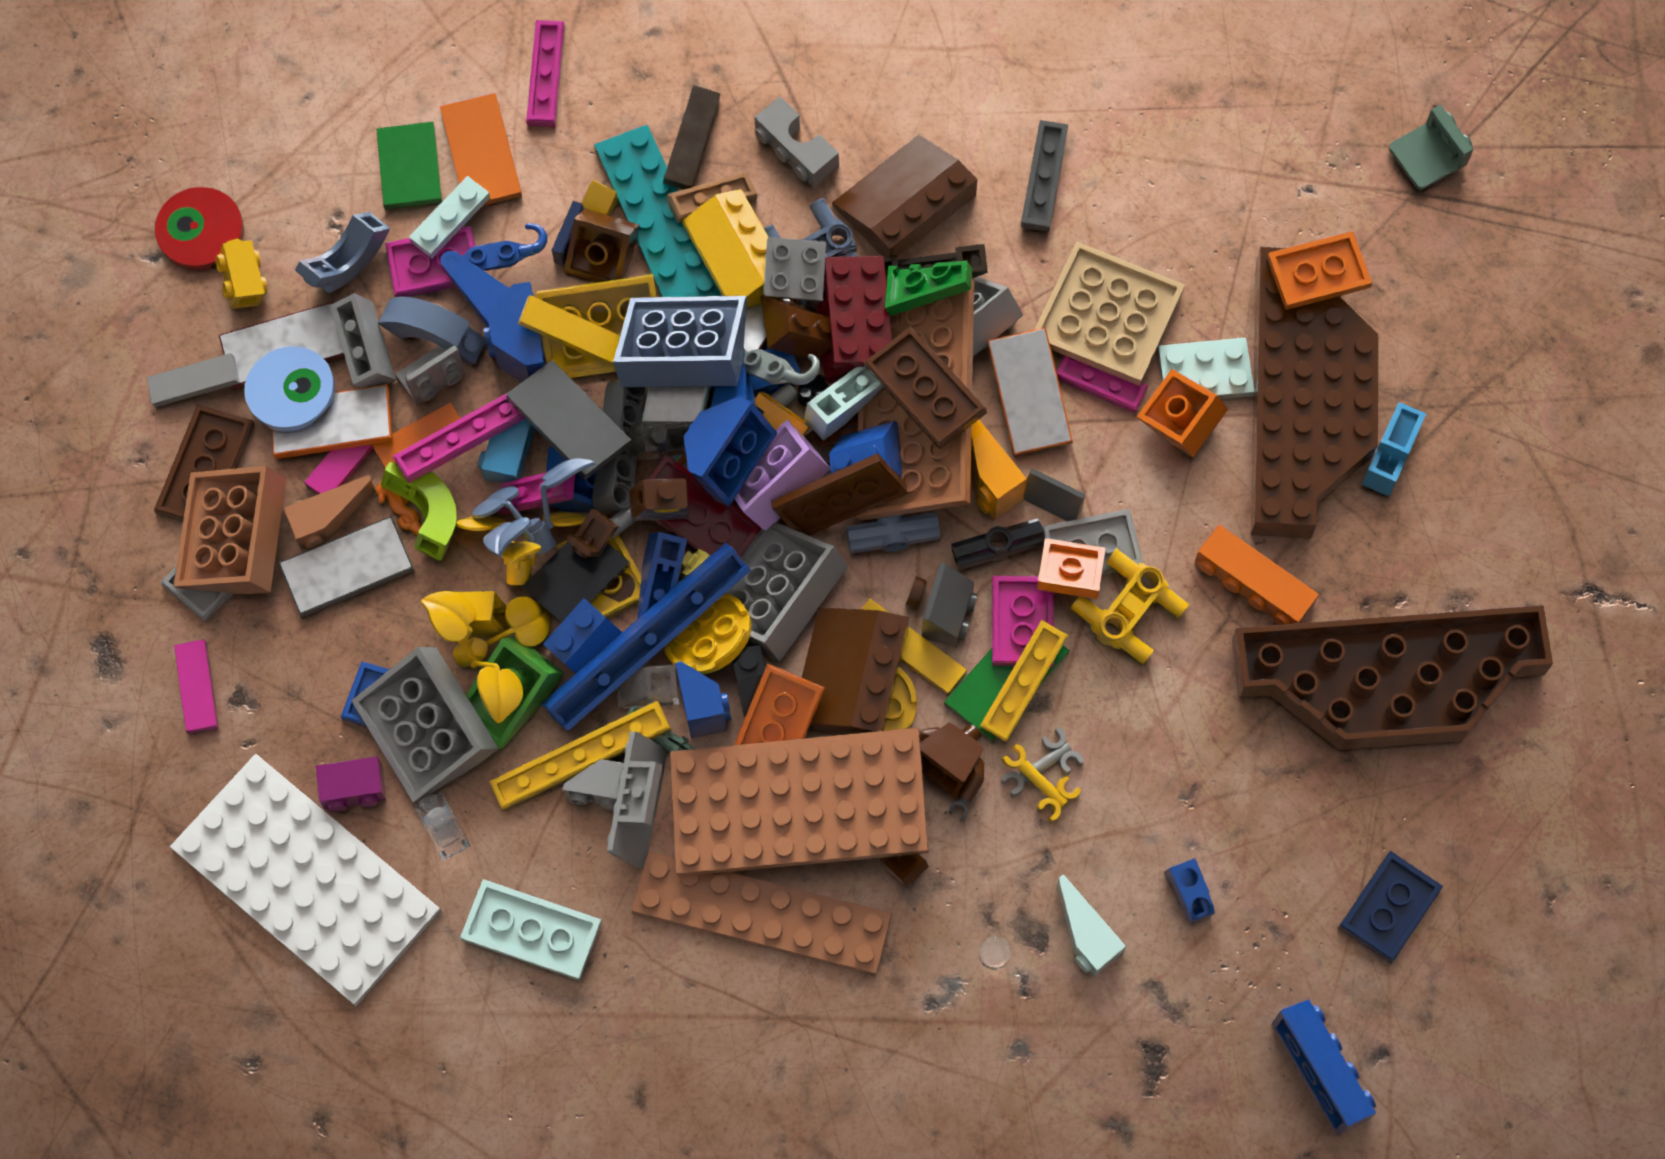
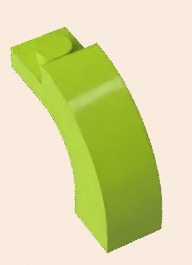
[380,462,457,561]

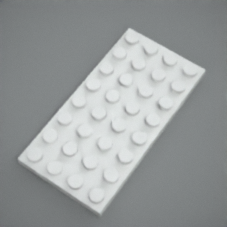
[170,754,441,1007]

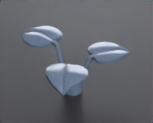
[472,458,596,557]

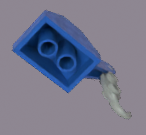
[683,348,820,507]

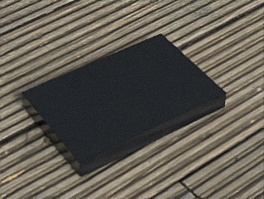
[522,542,630,624]

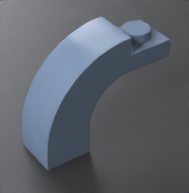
[295,212,391,293]
[377,297,486,365]

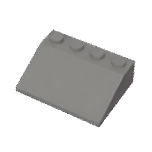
[726,522,848,662]
[351,647,499,803]

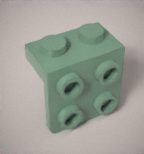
[1389,104,1474,190]

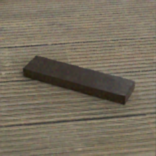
[663,85,721,189]

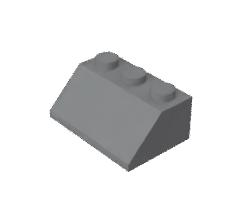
[973,277,1023,357]

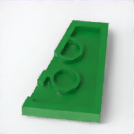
[885,261,972,316]

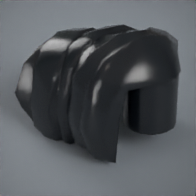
[798,374,829,407]

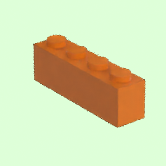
[1195,524,1319,625]

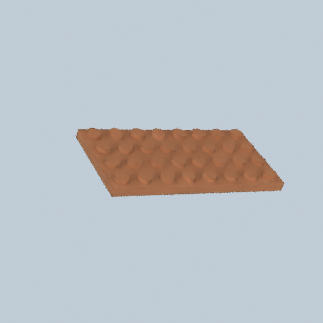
[855,279,974,521]
[670,728,929,876]

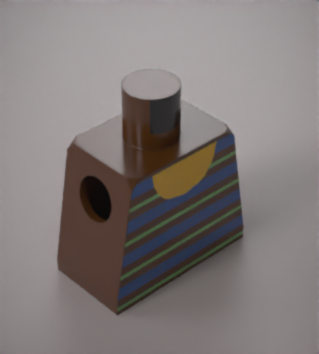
[630,479,689,521]

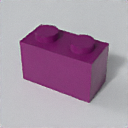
[316,756,386,812]

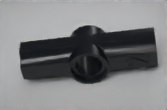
[951,518,1045,570]

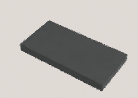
[506,360,631,480]

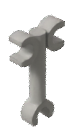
[1001,727,1084,798]

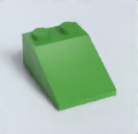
[466,637,564,749]

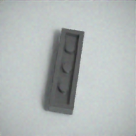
[1021,120,1068,232]

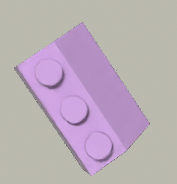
[734,420,831,531]

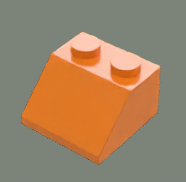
[1137,369,1228,457]

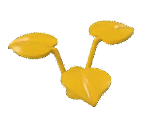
[455,512,586,585]
[421,591,550,724]

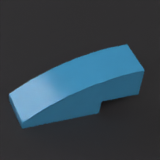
[1361,402,1426,496]

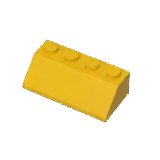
[682,189,768,308]

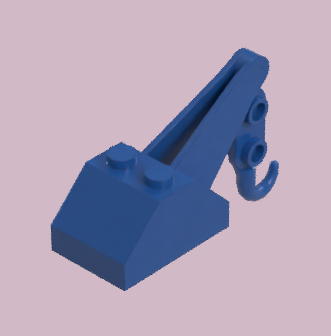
[441,223,547,382]

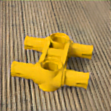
[1070,548,1189,665]

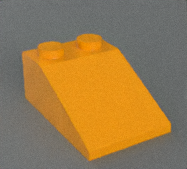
[971,420,1027,520]

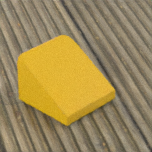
[582,180,618,215]

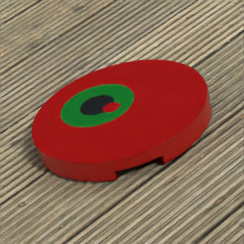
[155,187,244,270]

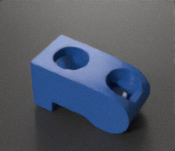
[1164,858,1215,923]

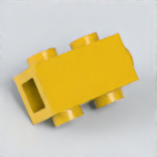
[216,239,267,309]

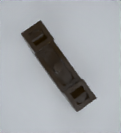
[884,244,988,286]

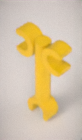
[1001,744,1081,822]

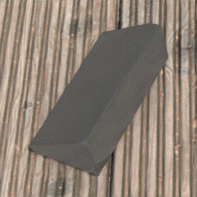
[1024,469,1085,521]

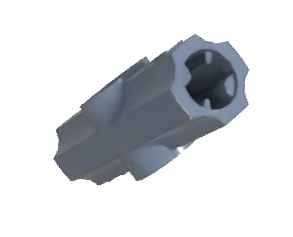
[846,512,940,554]

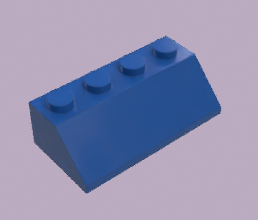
[1272,999,1376,1136]

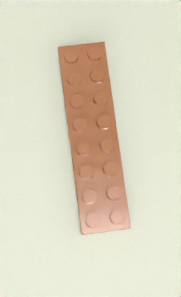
[631,851,892,976]

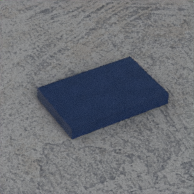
[1338,851,1443,964]

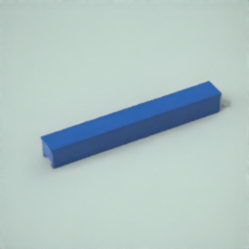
[541,542,751,731]

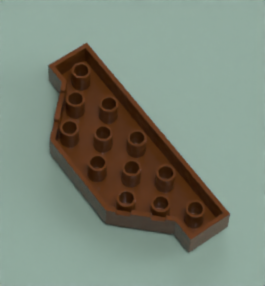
[1251,247,1378,538]
[1232,605,1553,750]

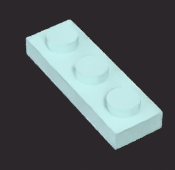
[409,176,490,258]

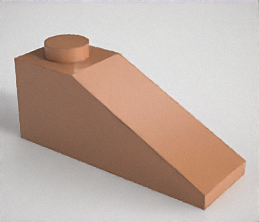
[284,475,376,550]

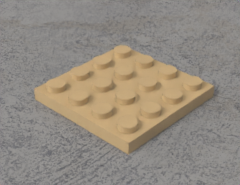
[1034,241,1185,386]

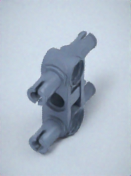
[763,198,857,307]

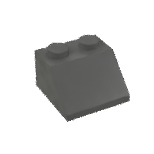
[922,562,978,648]

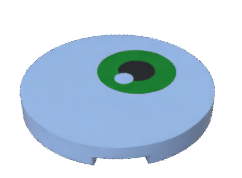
[244,346,335,432]

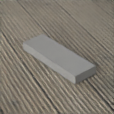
[147,353,239,407]

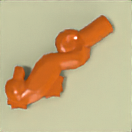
[376,481,422,536]

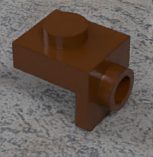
[566,509,619,558]
[879,854,929,887]

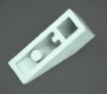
[804,367,883,440]
[1057,874,1126,977]

